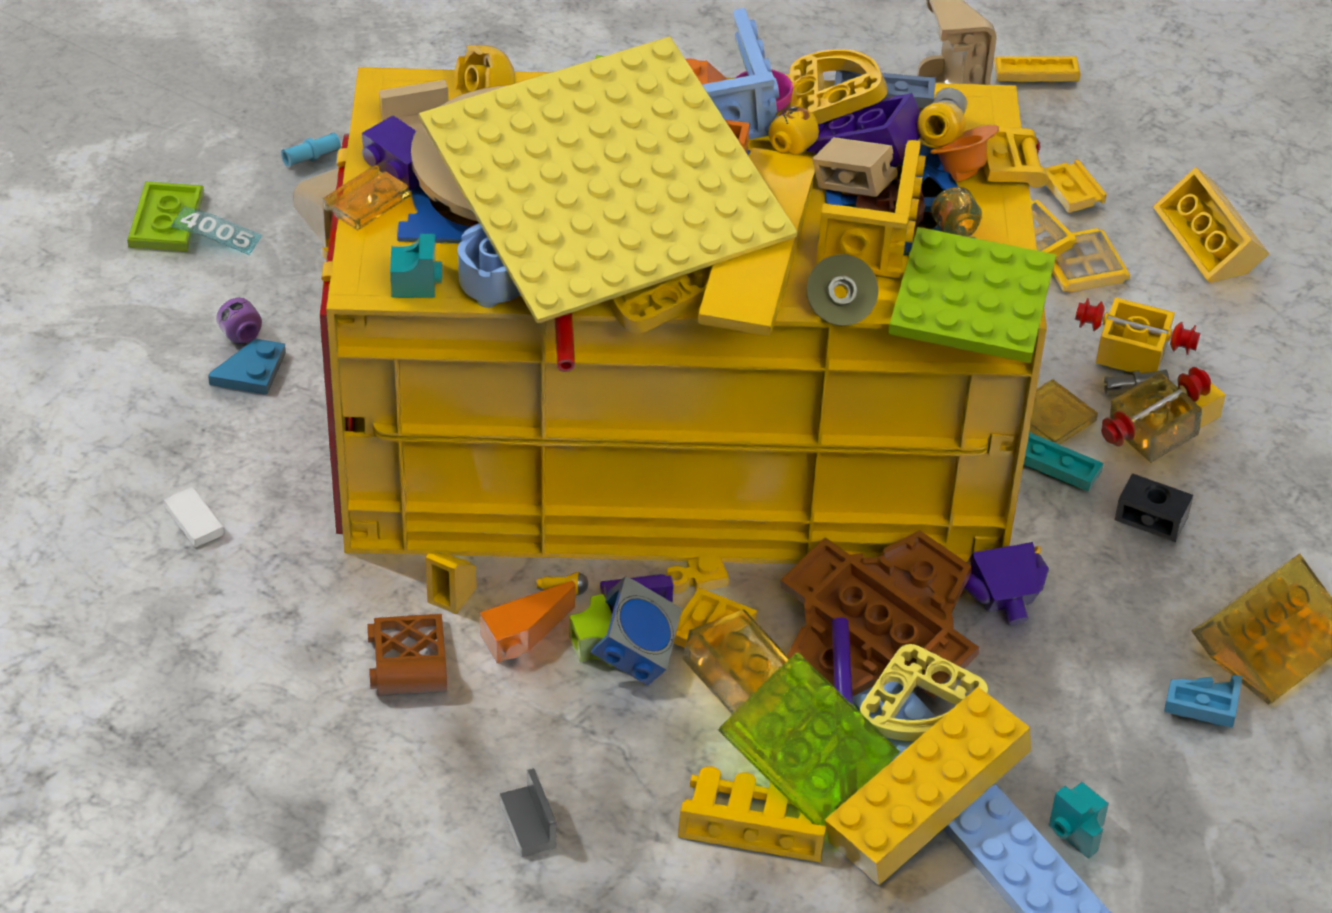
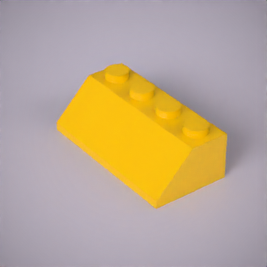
[1153,167,1270,283]

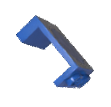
[591,576,682,686]

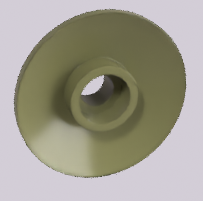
[806,254,878,326]

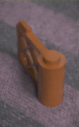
[367,614,447,696]

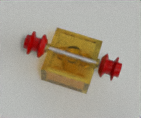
[1101,367,1211,463]

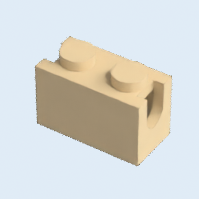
[812,137,898,197]

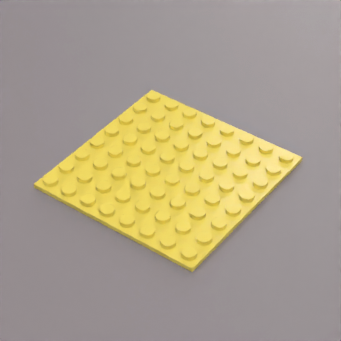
[419,36,798,324]

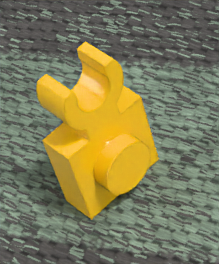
[666,553,729,594]

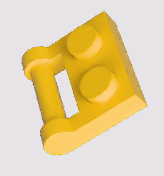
[984,127,1048,188]

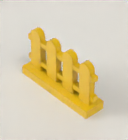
[678,766,832,863]

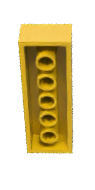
[825,686,1031,885]

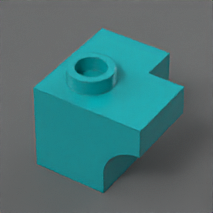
[390,234,442,298]
[1049,782,1109,859]

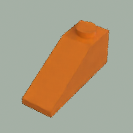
[480,580,576,663]

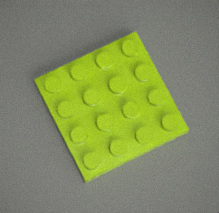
[888,227,1056,363]

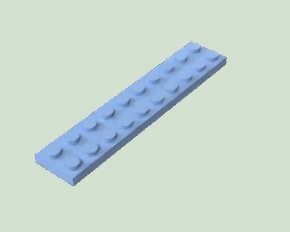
[853,682,1111,913]

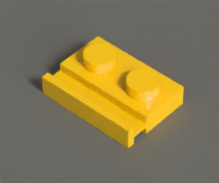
[1045,159,1107,213]

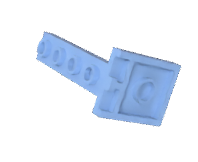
[702,8,779,139]

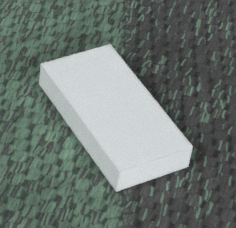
[163,487,225,548]

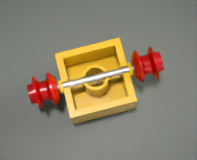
[1075,297,1201,373]

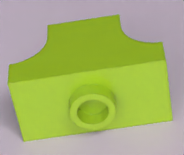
[569,594,615,668]

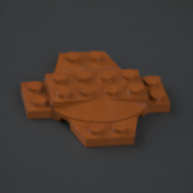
[780,530,979,706]

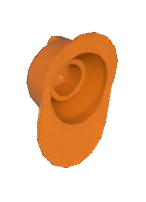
[931,125,999,181]

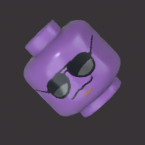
[216,297,262,343]

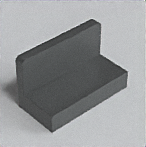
[500,768,556,857]

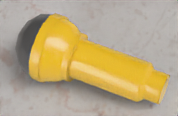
[537,572,589,595]

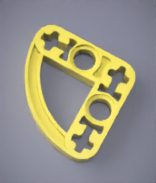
[860,644,988,741]

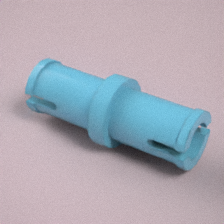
[281,133,341,167]

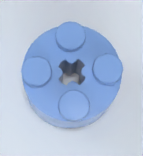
[458,224,521,307]

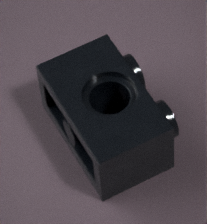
[1114,473,1194,542]

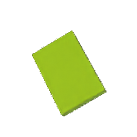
[127,181,204,252]

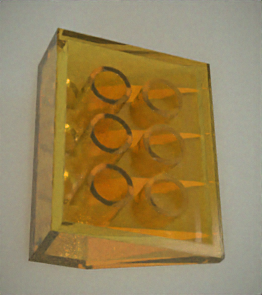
[1191,553,1332,705]

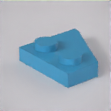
[208,339,286,395]
[1164,675,1243,728]

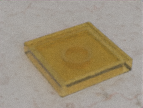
[1029,379,1098,445]

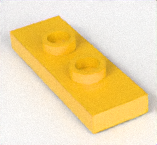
[993,56,1081,82]

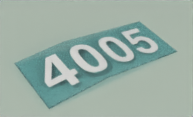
[170,206,262,255]

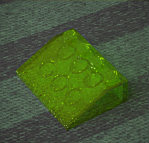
[718,652,901,826]

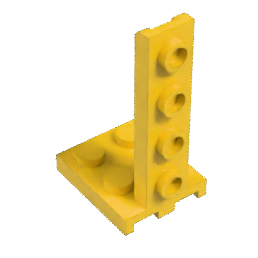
[816,140,926,278]

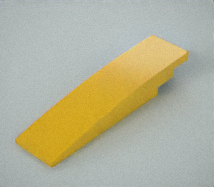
[698,147,816,337]

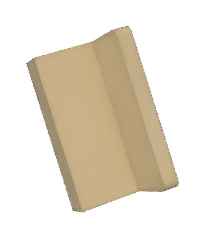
[379,80,449,130]

